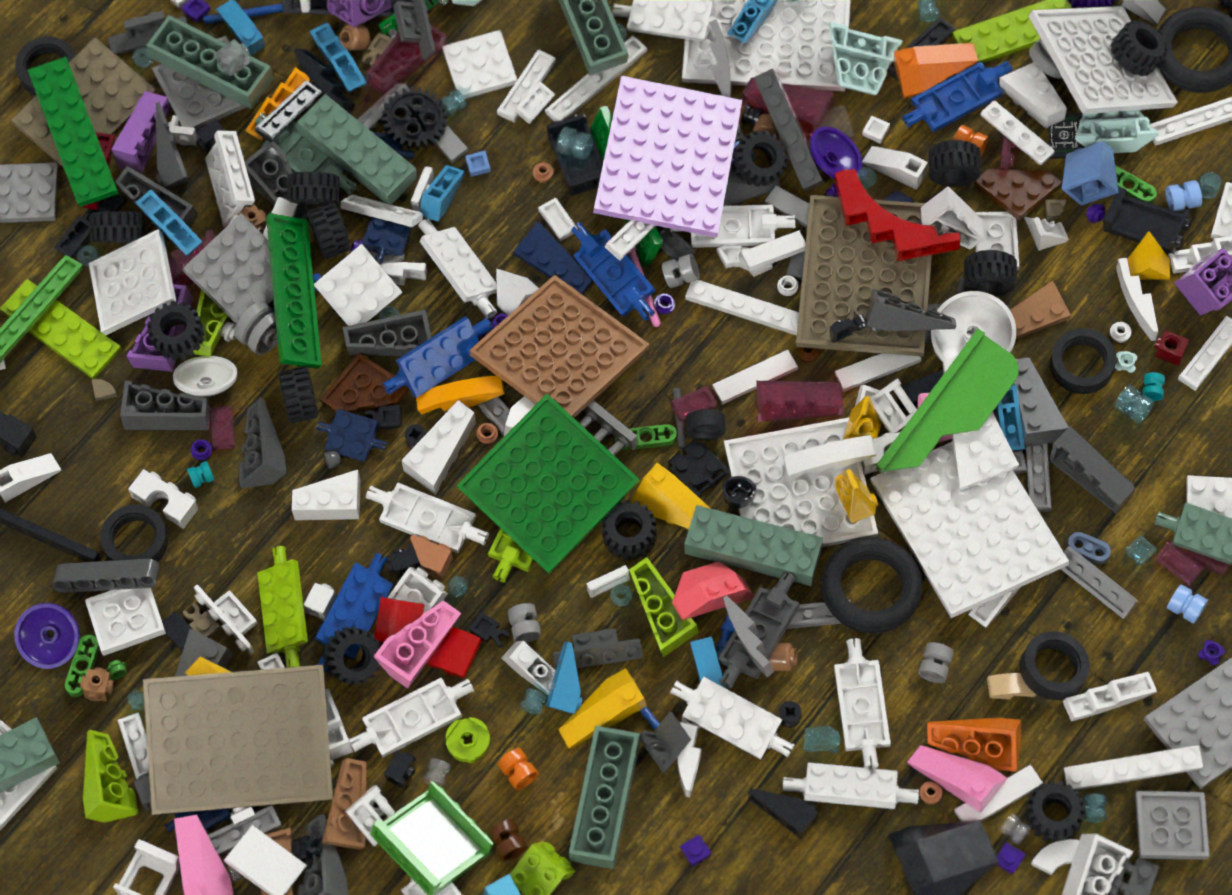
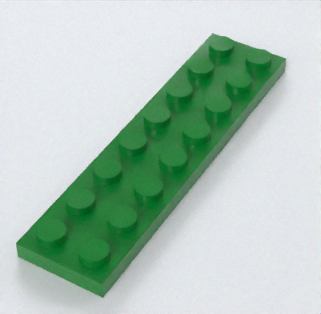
[28,57,118,207]
[590,106,663,267]
[266,213,322,369]

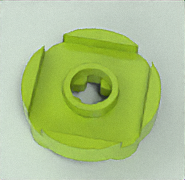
[446,717,490,763]

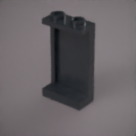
[546,114,603,196]
[1103,187,1192,254]

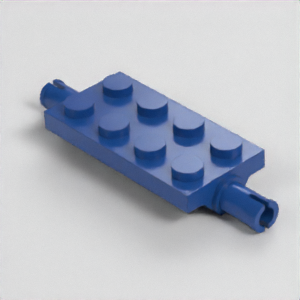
[902,60,1013,133]
[571,222,656,321]
[382,317,493,397]
[314,553,393,672]

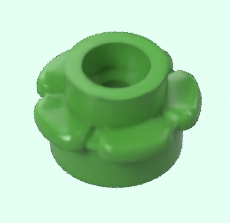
[106,660,127,680]

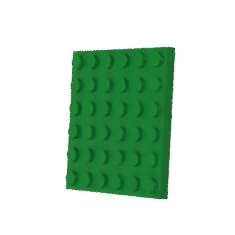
[456,394,640,575]

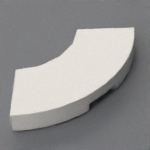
[717,245,773,277]
[1031,839,1080,875]

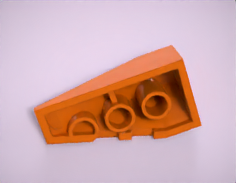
[894,43,978,98]
[927,718,1021,772]

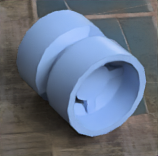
[1165,180,1202,212]
[1167,584,1208,624]

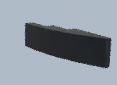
[293,48,356,111]
[54,194,127,258]

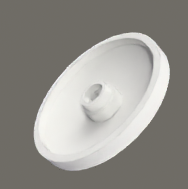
[931,291,1016,362]

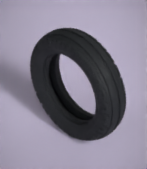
[1157,7,1232,93]
[821,537,922,634]

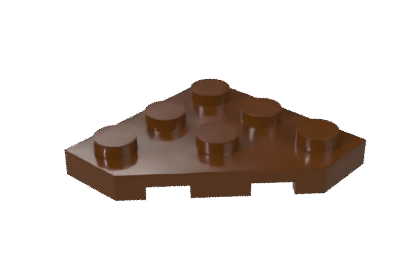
[974,169,1063,221]
[320,353,410,413]

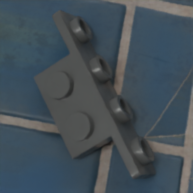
[393,0,435,60]
[108,11,187,55]
[553,628,643,671]

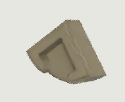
[1045,199,1066,221]
[92,379,117,401]

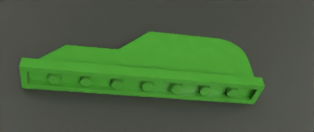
[876,328,1019,474]

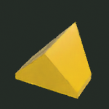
[1127,231,1170,280]
[843,396,881,440]

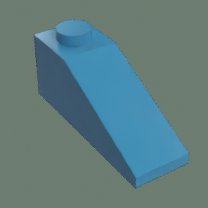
[216,0,266,56]
[420,165,465,222]
[994,385,1025,451]
[545,642,582,714]

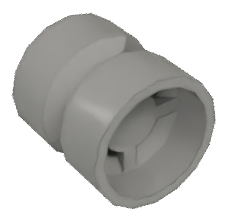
[662,254,700,288]
[507,603,541,643]
[918,642,954,683]

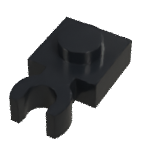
[829,314,866,343]
[365,405,402,430]
[469,612,510,648]
[291,835,323,862]

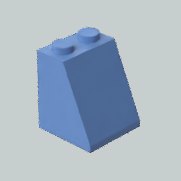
[1062,141,1119,205]

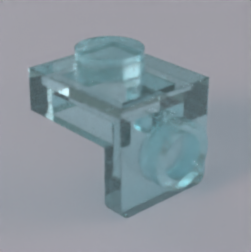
[804,725,841,753]

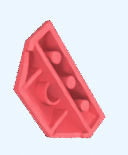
[672,562,755,620]

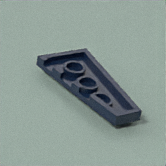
[513,222,593,295]

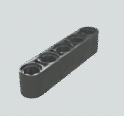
[53,559,159,593]

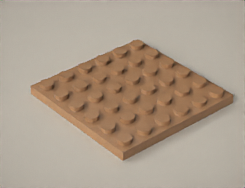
[470,275,649,418]

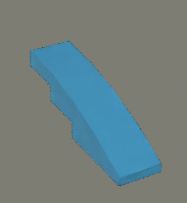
[310,22,367,92]
[136,189,203,256]
[690,637,726,689]

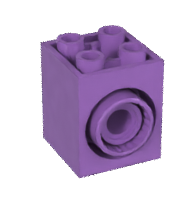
[327,0,391,27]
[1174,248,1232,316]

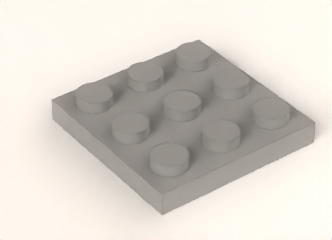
[0,163,59,223]
[1135,791,1209,860]

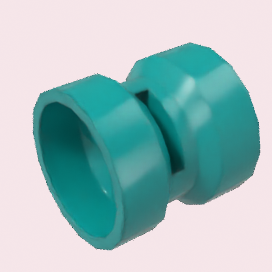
[1142,372,1165,401]
[187,461,215,488]

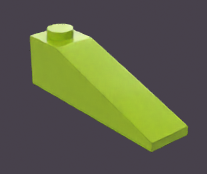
[83,730,138,823]

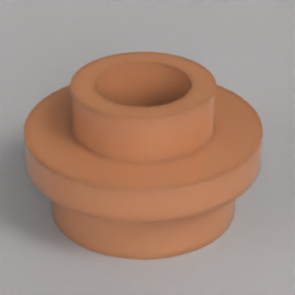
[533,163,553,183]
[477,423,498,444]
[919,782,942,804]

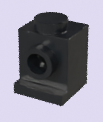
[196,119,225,153]
[386,543,420,579]
[384,751,416,790]

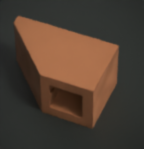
[410,534,453,580]

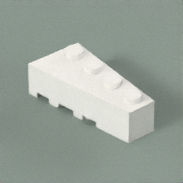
[401,400,476,496]
[1062,834,1133,895]

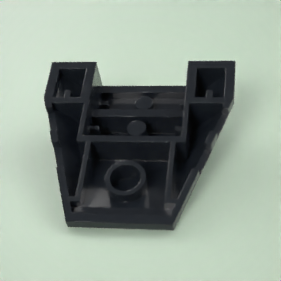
[888,820,999,895]

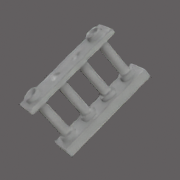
[579,400,638,455]

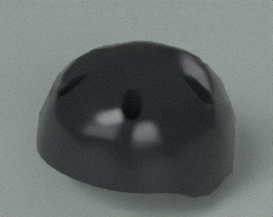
[722,476,757,508]

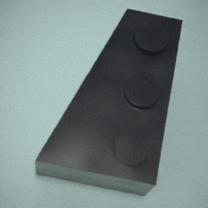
[0,412,37,457]

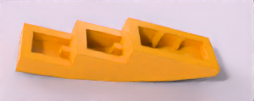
[245,68,312,142]
[416,375,505,415]

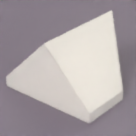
[1024,217,1069,251]
[496,269,539,316]

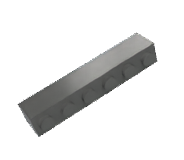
[754,68,826,192]

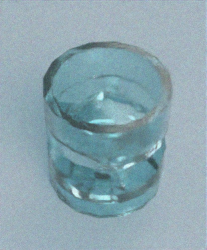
[557,127,594,161]
[1114,384,1155,424]

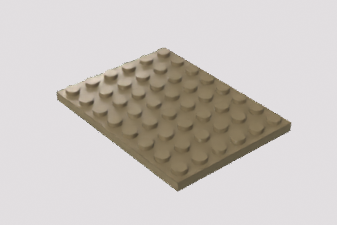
[796,195,932,357]
[143,665,333,815]

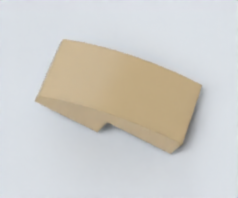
[987,673,1037,700]

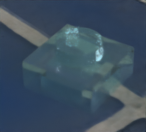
[1125,535,1157,566]

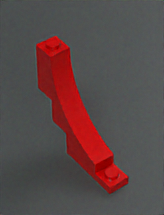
[835,169,961,261]

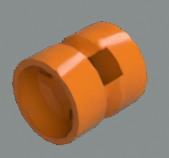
[953,124,989,156]
[497,747,539,790]

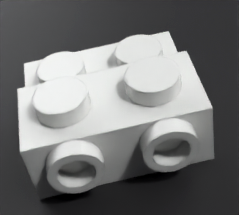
[388,567,448,614]

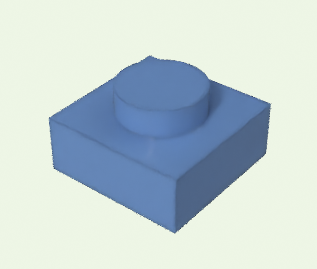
[465,151,491,177]

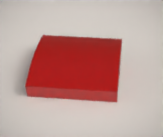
[374,597,425,642]
[426,627,482,678]

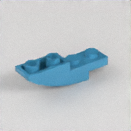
[727,0,778,44]

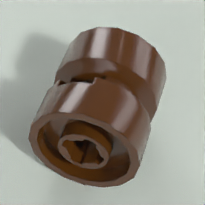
[488,819,528,861]

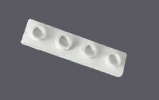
[981,101,1054,165]
[194,585,258,655]

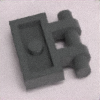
[1108,855,1159,895]

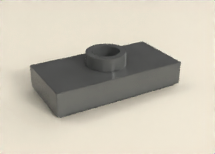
[658,227,696,261]

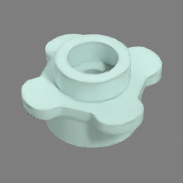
[1115,351,1137,373]

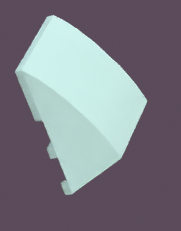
[829,22,903,95]
[1075,110,1158,153]

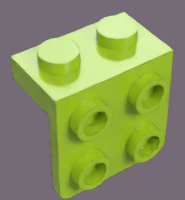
[510,841,576,895]

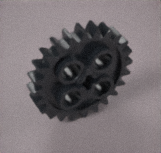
[381,87,448,151]

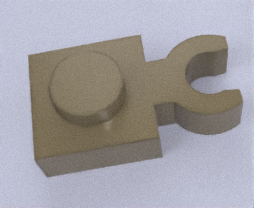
[362,33,397,69]
[183,603,221,638]

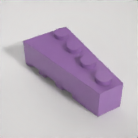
[112,91,171,174]
[126,284,193,372]

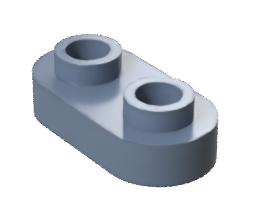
[1067,532,1111,564]

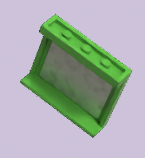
[370,781,494,895]

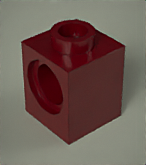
[1154,330,1189,366]

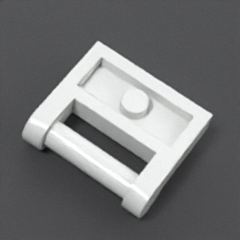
[870,378,917,434]
[345,785,396,846]

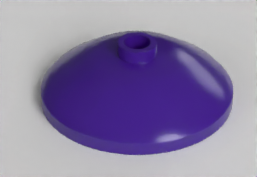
[809,126,862,179]
[14,603,80,669]

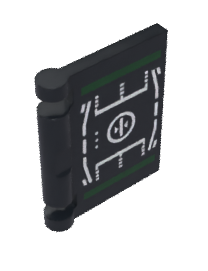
[1049,113,1085,159]

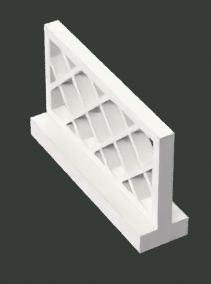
[205,131,255,227]

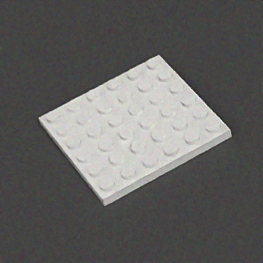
[1028,6,1178,114]
[724,417,878,547]

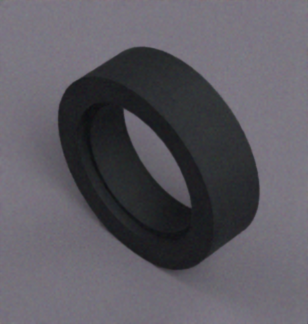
[15,36,75,96]
[1050,328,1116,394]
[101,505,168,562]
[1020,631,1090,700]

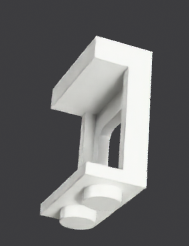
[114,839,180,895]

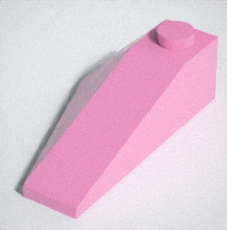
[374,601,461,688]
[907,745,1007,813]
[174,815,234,895]

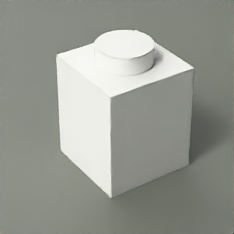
[303,583,336,620]

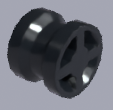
[741,103,764,127]
[405,424,426,450]
[779,701,802,728]

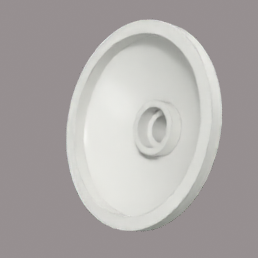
[173,356,237,396]

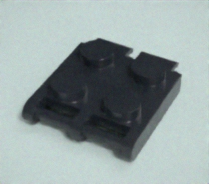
[668,440,730,498]

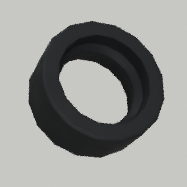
[685,409,726,440]

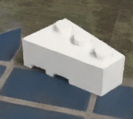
[999,62,1066,129]
[921,187,984,249]
[292,470,361,520]

